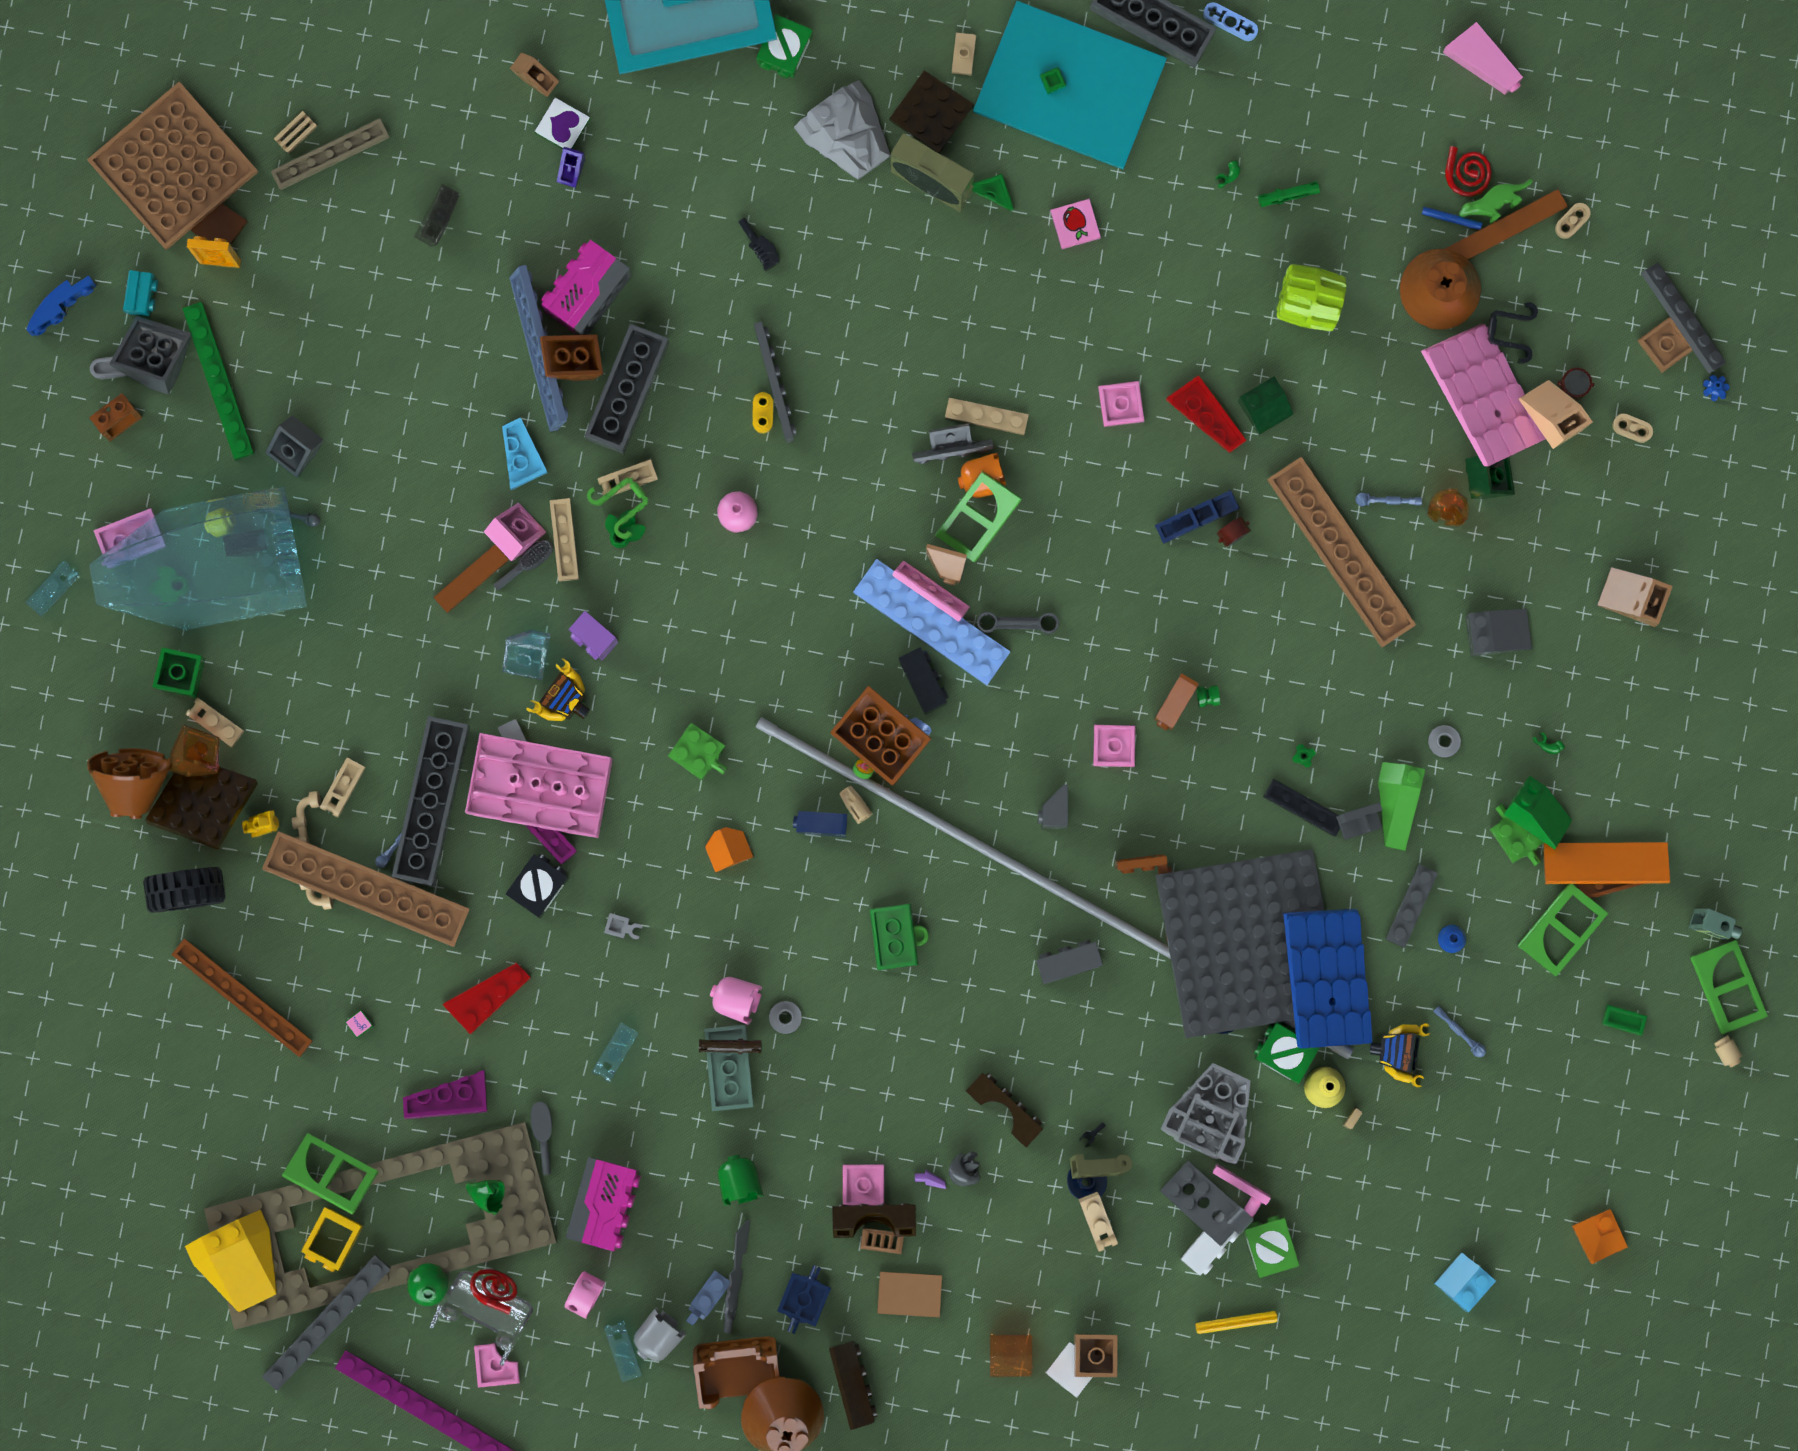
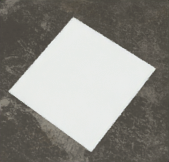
[1046,1342,1092,1398]

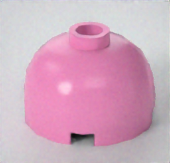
[717,491,758,533]

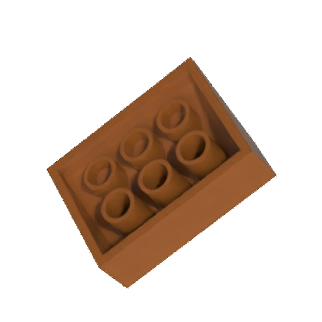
[830,686,932,786]

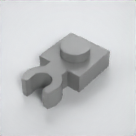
[604,913,643,939]

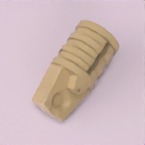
[840,786,873,824]

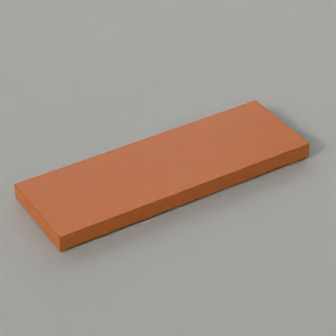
[1543,842,1670,884]

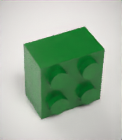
[152,647,205,698]

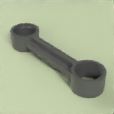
[977,612,1059,635]

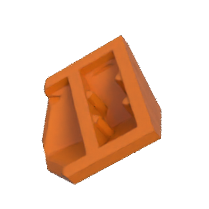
[705,827,753,873]

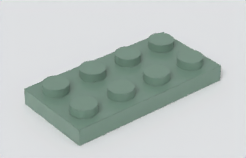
[704,1025,753,1111]

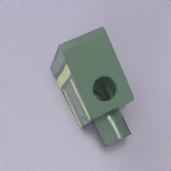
[1689,909,1742,939]

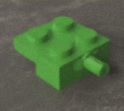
[668,723,728,781]

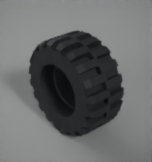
[143,867,226,913]

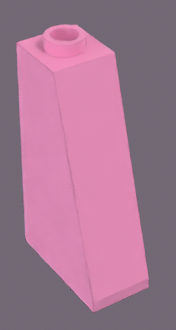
[1443,22,1523,95]

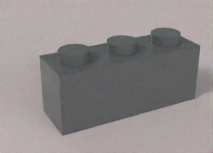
[1036,940,1103,985]

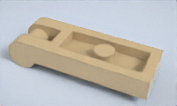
[597,459,658,497]
[186,697,244,747]
[320,758,366,818]
[1078,1192,1118,1252]

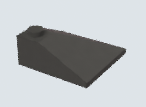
[110,316,192,395]

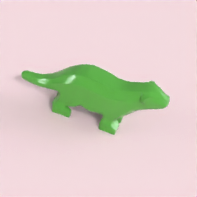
[1459,179,1533,224]

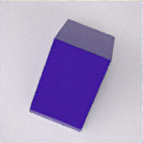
[556,147,586,188]

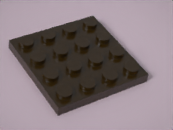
[145,754,258,850]

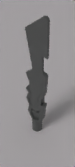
[723,1220,750,1333]

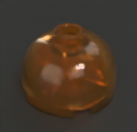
[1427,488,1469,526]

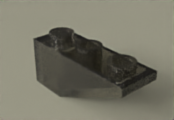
[414,184,460,247]

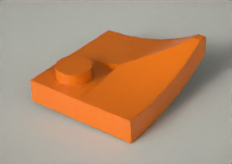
[1572,1209,1628,1264]

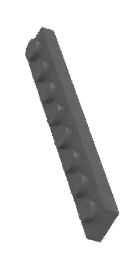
[262,1254,391,1391]

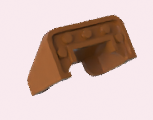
[693,1336,780,1409]

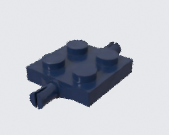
[777,1265,831,1334]

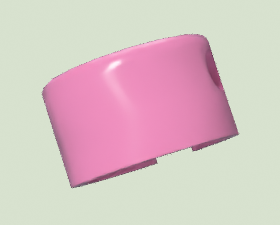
[565,1271,605,1319]

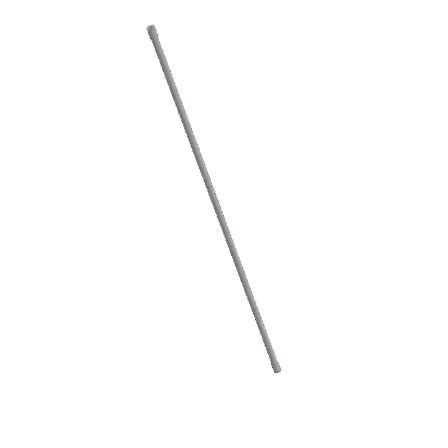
[755,717,1354,1060]

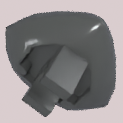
[948,1151,981,1187]

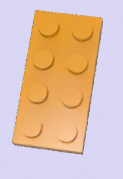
[187,236,241,268]

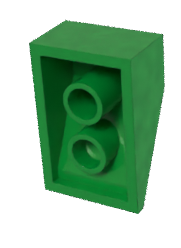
[1503,776,1572,849]

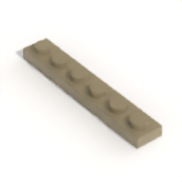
[271,118,390,191]

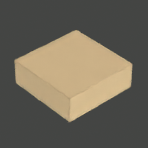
[1343,1108,1362,1129]

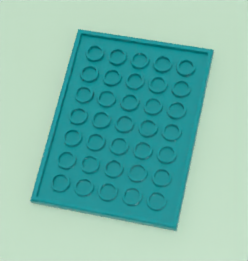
[973,1,1167,170]

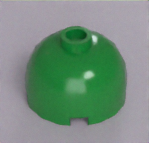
[407,1263,448,1306]

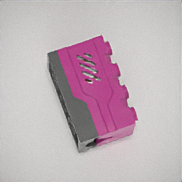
[541,239,632,335]
[566,1157,641,1251]

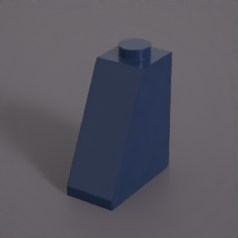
[793,811,848,838]

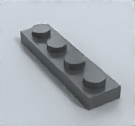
[1385,864,1438,948]

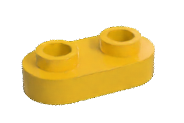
[753,392,773,434]

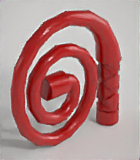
[1445,146,1492,197]
[470,1269,518,1315]

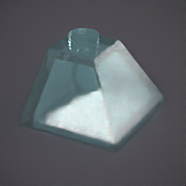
[502,630,551,680]

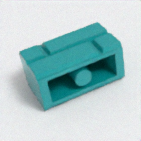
[123,270,158,317]

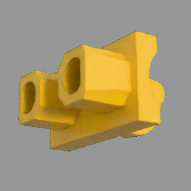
[242,810,279,838]

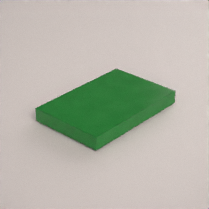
[870,904,919,970]

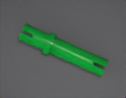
[1258,181,1320,208]

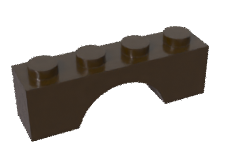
[965,1073,1043,1148]
[832,1203,916,1238]

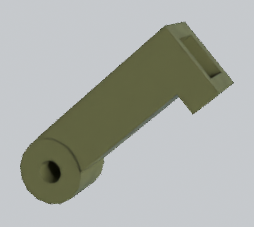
[1070,1154,1132,1179]

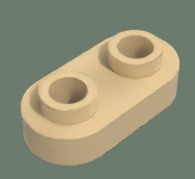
[1555,203,1590,239]
[1612,414,1653,443]

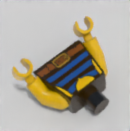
[527,658,591,721]

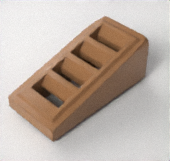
[860,1228,904,1254]

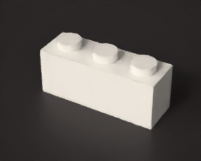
[1180,1212,1239,1276]

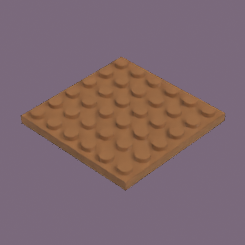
[87,82,258,250]

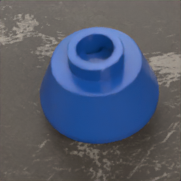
[1438,925,1466,953]

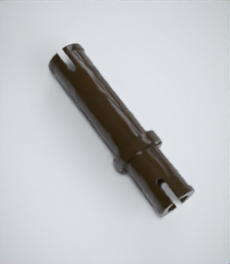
[699,1038,762,1055]

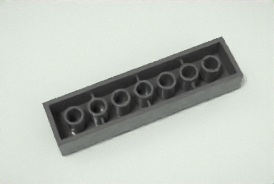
[392,716,470,887]

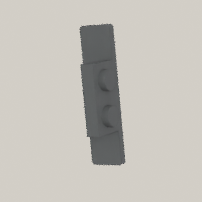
[912,423,994,464]

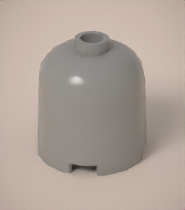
[634,1307,687,1361]

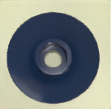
[1067,1168,1107,1199]

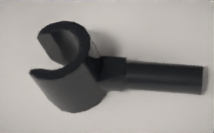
[1079,1122,1106,1147]

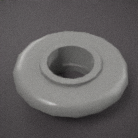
[1428,725,1461,758]
[769,1001,802,1034]

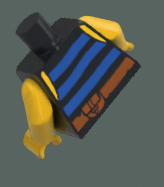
[1370,1023,1430,1087]

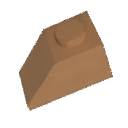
[510,52,559,97]

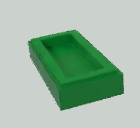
[1601,1004,1648,1036]

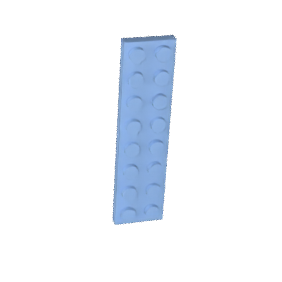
[853,559,1010,686]

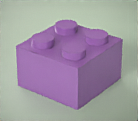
[569,611,618,661]

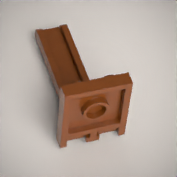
[1114,854,1172,943]

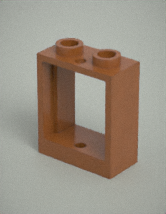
[89,393,143,442]

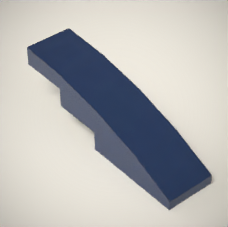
[1155,490,1241,544]

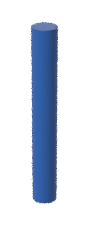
[1422,207,1482,230]

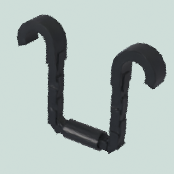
[1487,302,1538,364]

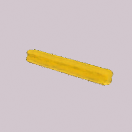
[1196,1311,1278,1334]

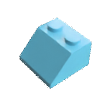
[1434,1253,1496,1312]

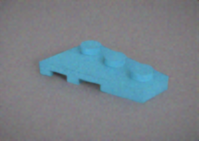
[502,417,548,490]

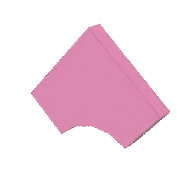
[474,1343,520,1388]

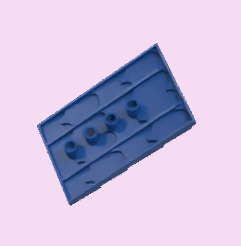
[1283,909,1372,1049]

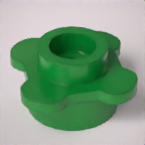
[1292,744,1316,768]

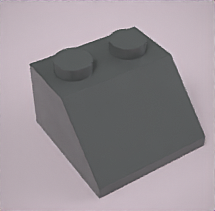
[265,415,324,477]
[1038,785,1068,829]

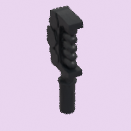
[738,218,780,271]

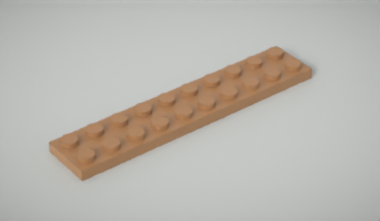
[1267,457,1416,648]
[262,831,470,947]

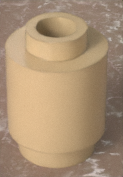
[1714,1035,1743,1068]

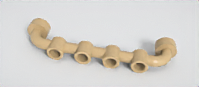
[292,791,334,910]

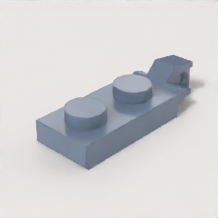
[686,1270,730,1326]

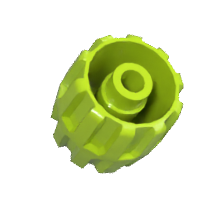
[1277,264,1347,331]

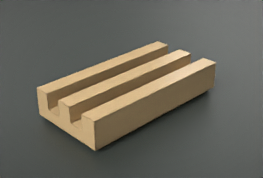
[274,111,318,154]

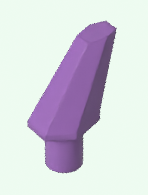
[915,1170,946,1189]

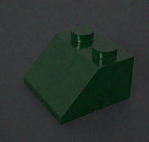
[1238,376,1294,435]
[1465,456,1515,499]

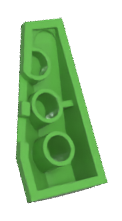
[1378,762,1425,851]

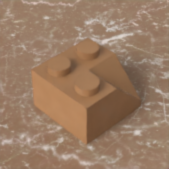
[1074,1334,1118,1377]

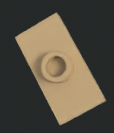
[952,33,976,76]

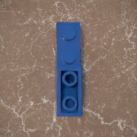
[26,276,97,336]

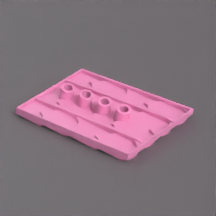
[1421,324,1546,466]
[465,733,613,838]

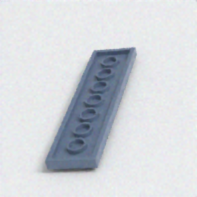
[509,265,568,432]

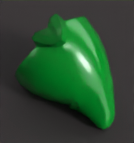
[466,1180,505,1215]

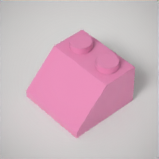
[484,502,546,561]

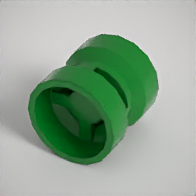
[1197,685,1220,707]

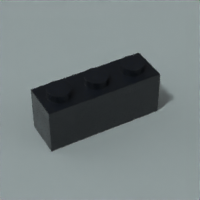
[898,647,949,715]

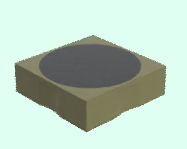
[891,133,974,212]

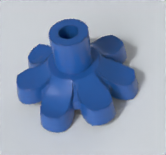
[1703,375,1730,401]

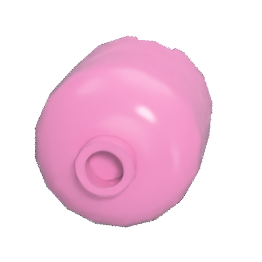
[710,977,762,1025]

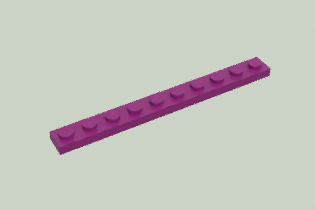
[335,1350,515,1451]

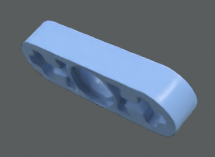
[1203,2,1258,41]

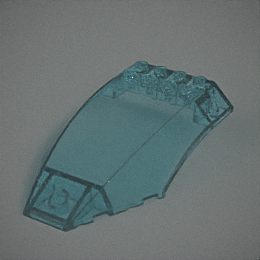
[89,486,307,630]

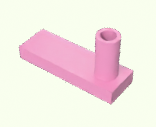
[1213,1163,1271,1218]

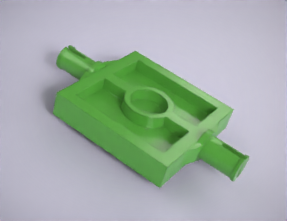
[1490,804,1544,866]

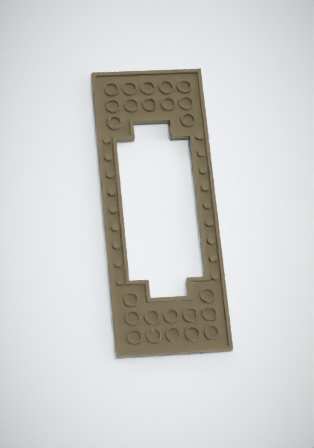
[204,1122,557,1330]

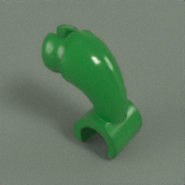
[1215,160,1240,188]
[1532,732,1565,754]

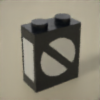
[506,853,569,919]

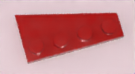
[1165,375,1246,453]
[442,963,531,1034]

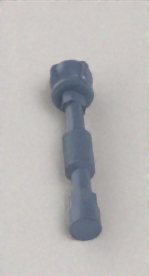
[1355,493,1422,506]
[375,832,402,868]
[1433,1006,1486,1057]

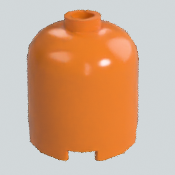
[957,452,1006,498]

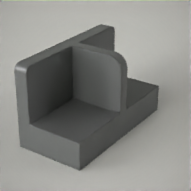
[1337,802,1383,840]

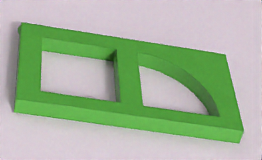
[935,471,1022,562]
[1517,884,1608,977]
[1690,940,1768,1034]
[282,1133,379,1215]

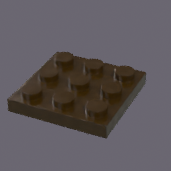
[889,70,974,154]

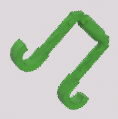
[587,478,648,539]

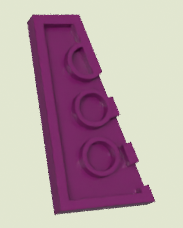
[403,1070,487,1119]

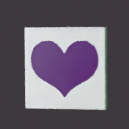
[535,98,590,149]

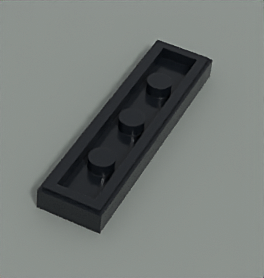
[1263,779,1340,837]

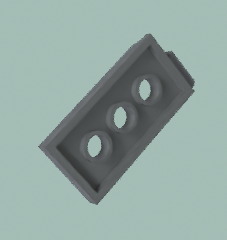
[1160,1161,1254,1247]

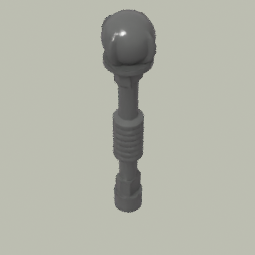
[255,503,320,527]

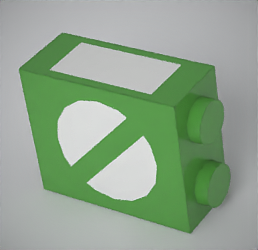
[1244,1215,1299,1278]

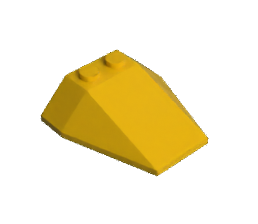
[185,1210,277,1312]

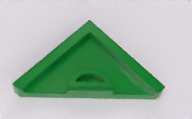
[972,174,1014,211]

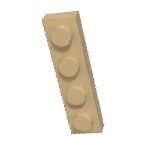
[945,398,1029,435]
[550,498,579,582]

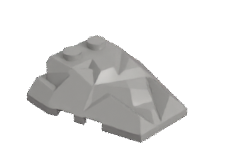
[794,80,891,180]
[1161,1063,1251,1164]

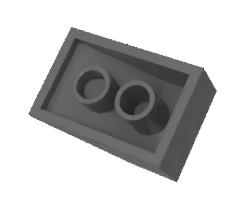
[1465,609,1532,657]

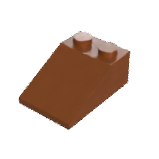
[540,334,603,381]

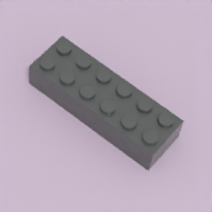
[1090,0,1216,68]
[585,324,669,455]

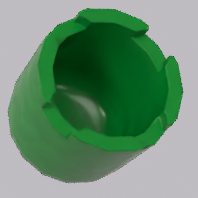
[718,1154,764,1206]

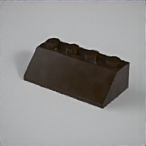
[829,1341,878,1430]

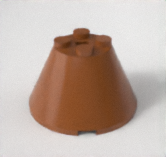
[1400,249,1481,330]
[87,748,171,819]
[741,1377,824,1451]

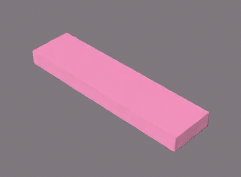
[892,561,970,622]

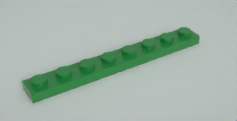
[182,302,254,461]

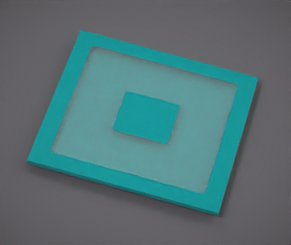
[605,0,777,74]

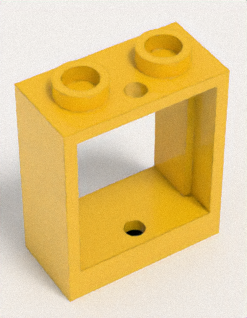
[301,1207,363,1272]

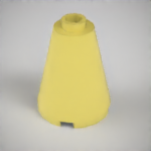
[1304,1067,1346,1108]

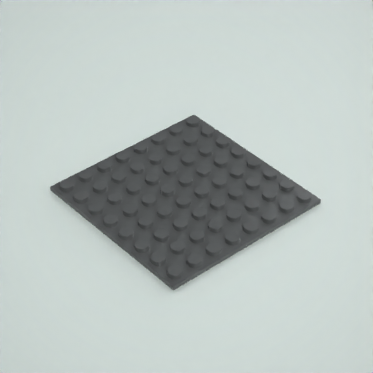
[1155,849,1324,1038]

